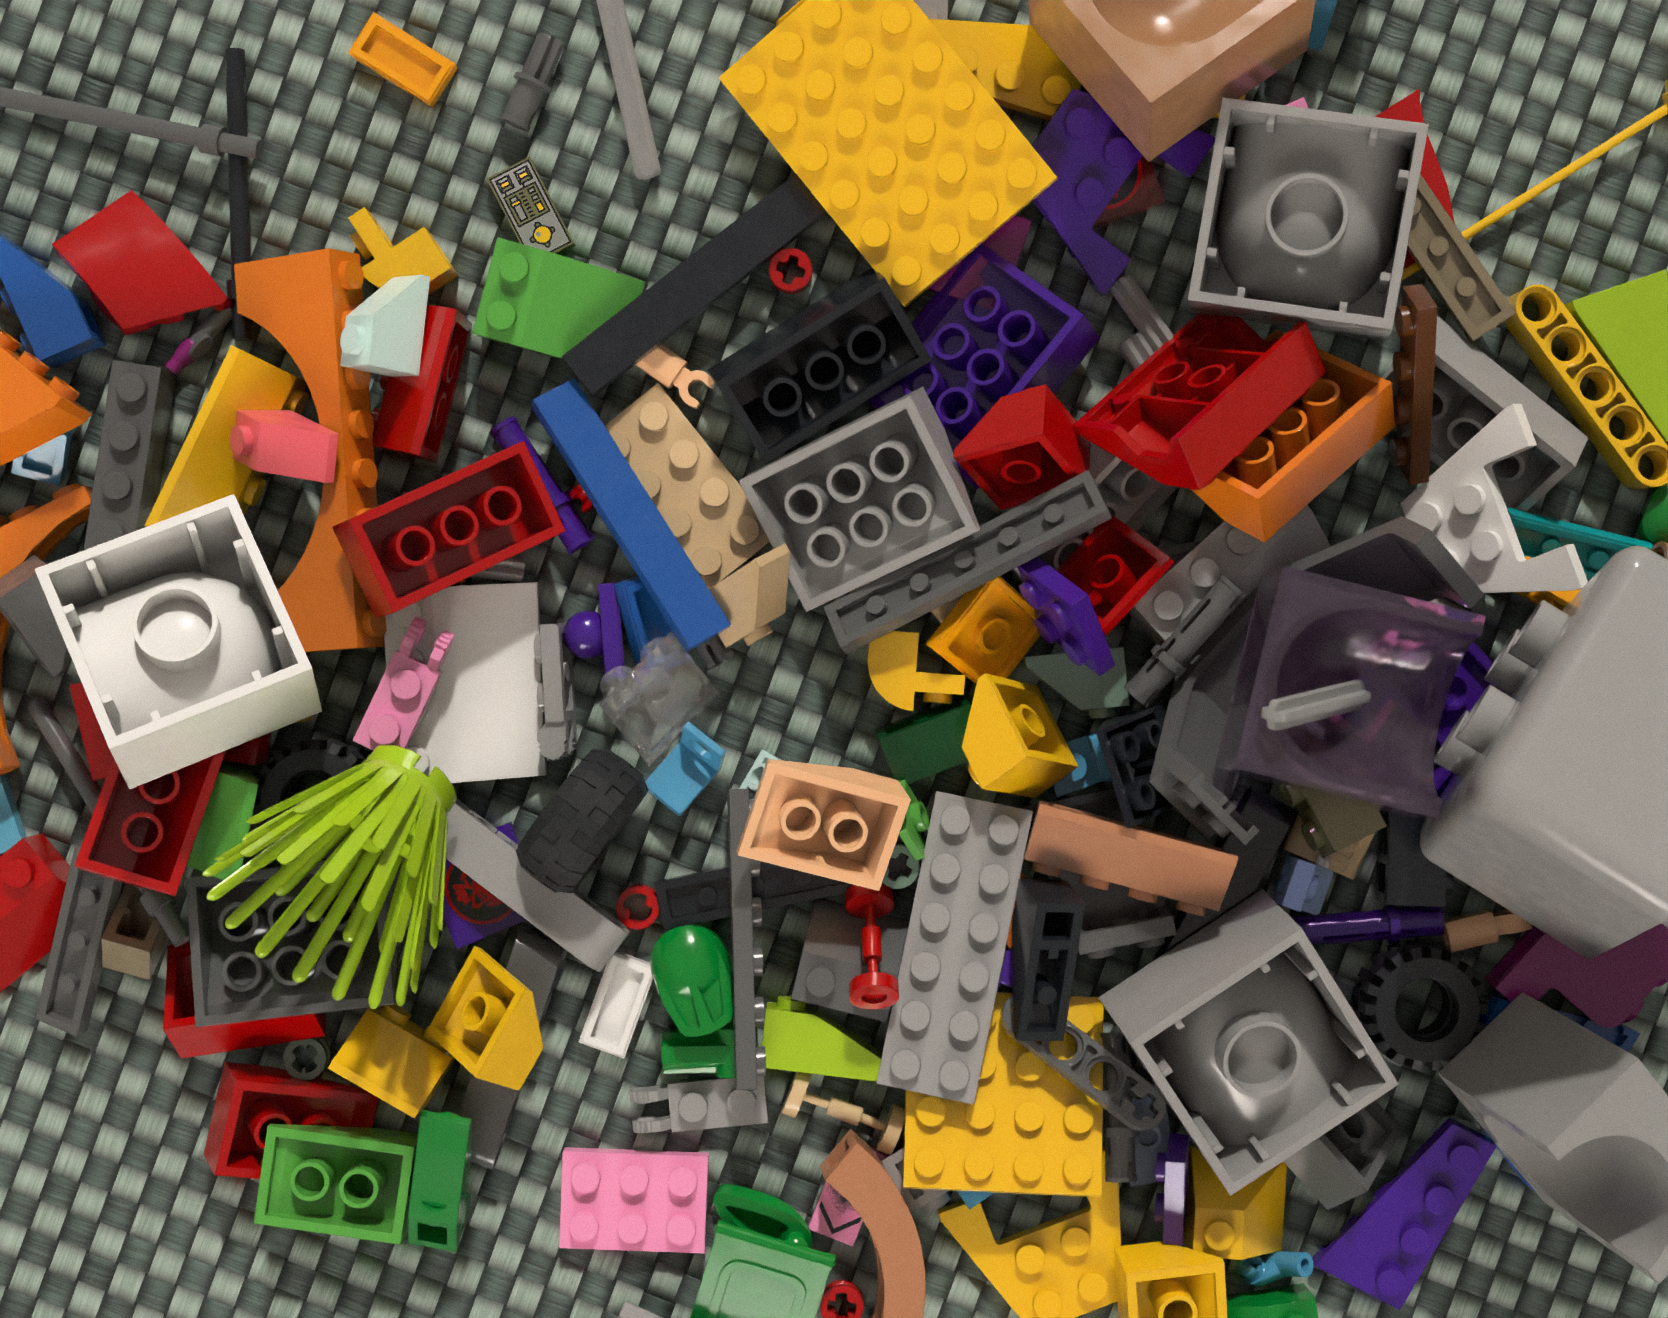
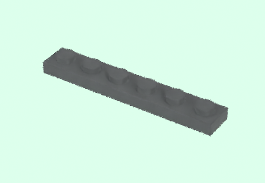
[824,470,1113,654]
[727,789,766,1090]

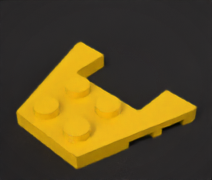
[937,1146,1121,1318]

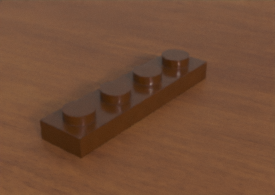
[1389,284,1438,485]

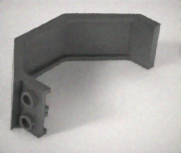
[1149,516,1484,846]

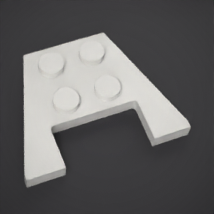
[1400,404,1588,593]

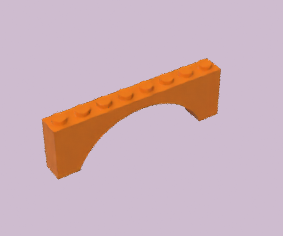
[234,248,387,653]

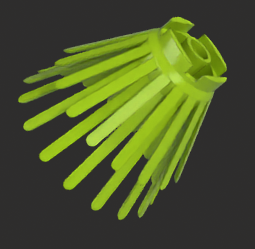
[202,745,457,1009]

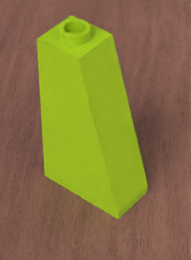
[1565,269,1668,445]

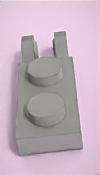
[534,623,577,761]
[629,1076,769,1133]

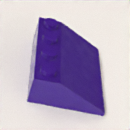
[867,244,1100,490]

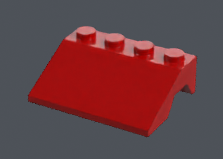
[1073,314,1326,490]

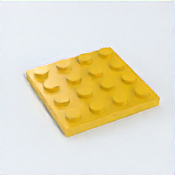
[902,992,1104,1197]

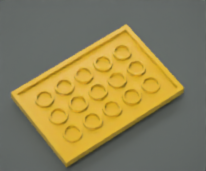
[718,0,1058,307]

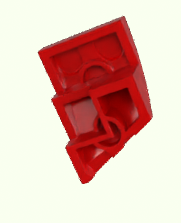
[52,190,231,335]

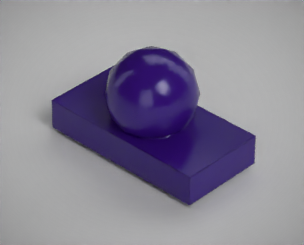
[563,583,625,682]

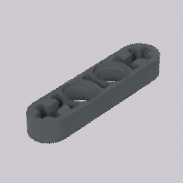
[1000,995,1166,1131]

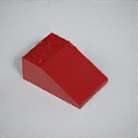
[203,1062,379,1179]

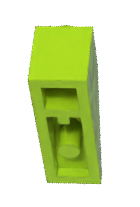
[762,996,883,1082]

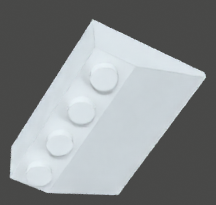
[384,582,547,783]

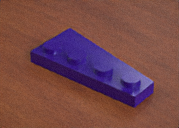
[1312,1117,1497,1310]

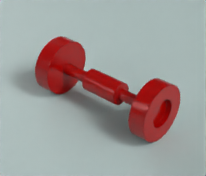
[845,883,899,1010]

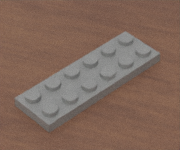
[876,791,1033,1105]

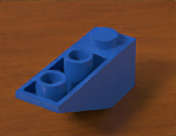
[0,232,107,368]

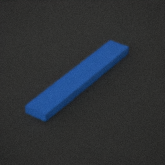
[530,378,731,652]

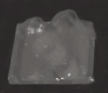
[600,630,720,767]

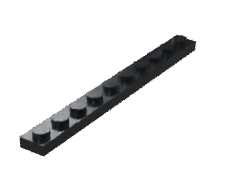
[654,787,1140,930]

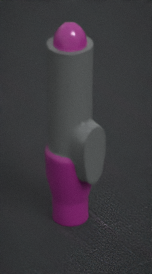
[165,301,232,375]

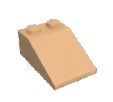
[736,759,911,891]

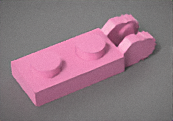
[353,616,455,750]

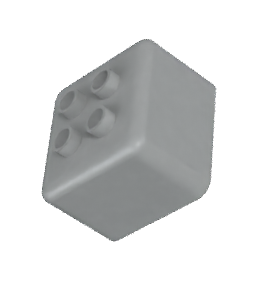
[1420,546,1668,960]

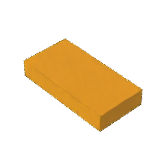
[348,12,458,109]

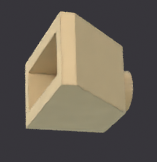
[709,543,790,648]

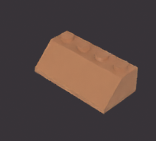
[1024,799,1238,916]

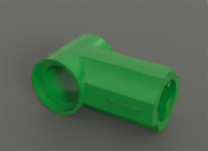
[661,1023,758,1078]

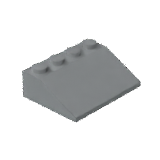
[739,387,980,612]

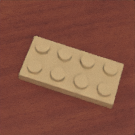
[604,383,770,589]

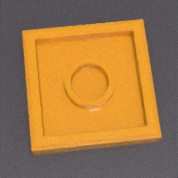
[926,576,1040,684]

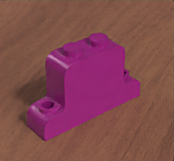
[1484,924,1668,1028]

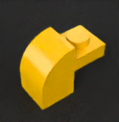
[348,207,459,295]
[867,631,965,711]

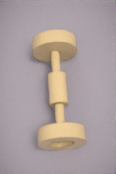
[781,1072,905,1155]

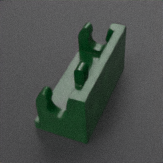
[875,695,971,785]

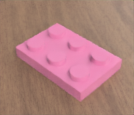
[559,1147,709,1254]

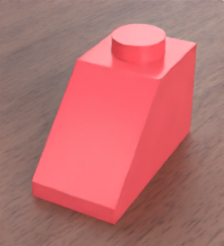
[230,410,338,483]

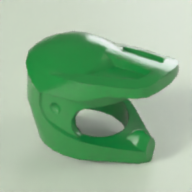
[650,925,734,1037]

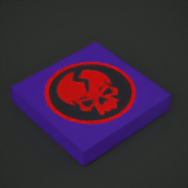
[443,822,526,949]

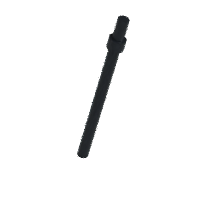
[225,48,253,341]

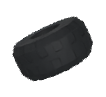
[515,749,649,893]

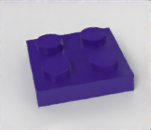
[1017,557,1115,676]

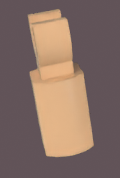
[636,344,715,409]
[1442,909,1532,952]

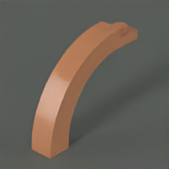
[819,1129,926,1318]

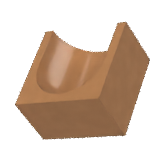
[1028,0,1316,162]

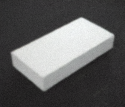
[579,950,653,1059]

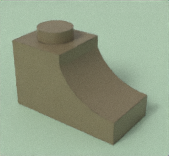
[101,871,185,980]

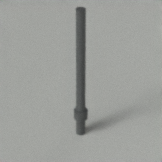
[0,87,263,159]
[27,697,190,947]

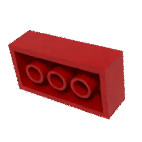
[332,441,566,618]

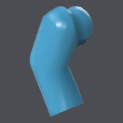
[1237,1251,1314,1287]

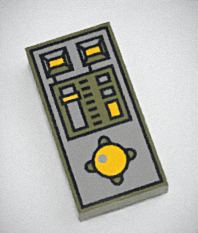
[487,157,576,254]

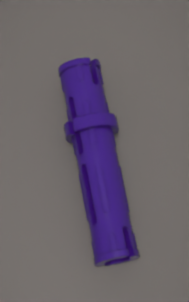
[489,416,595,554]
[1292,905,1444,945]

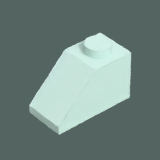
[340,275,430,377]

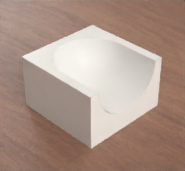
[35,494,322,789]

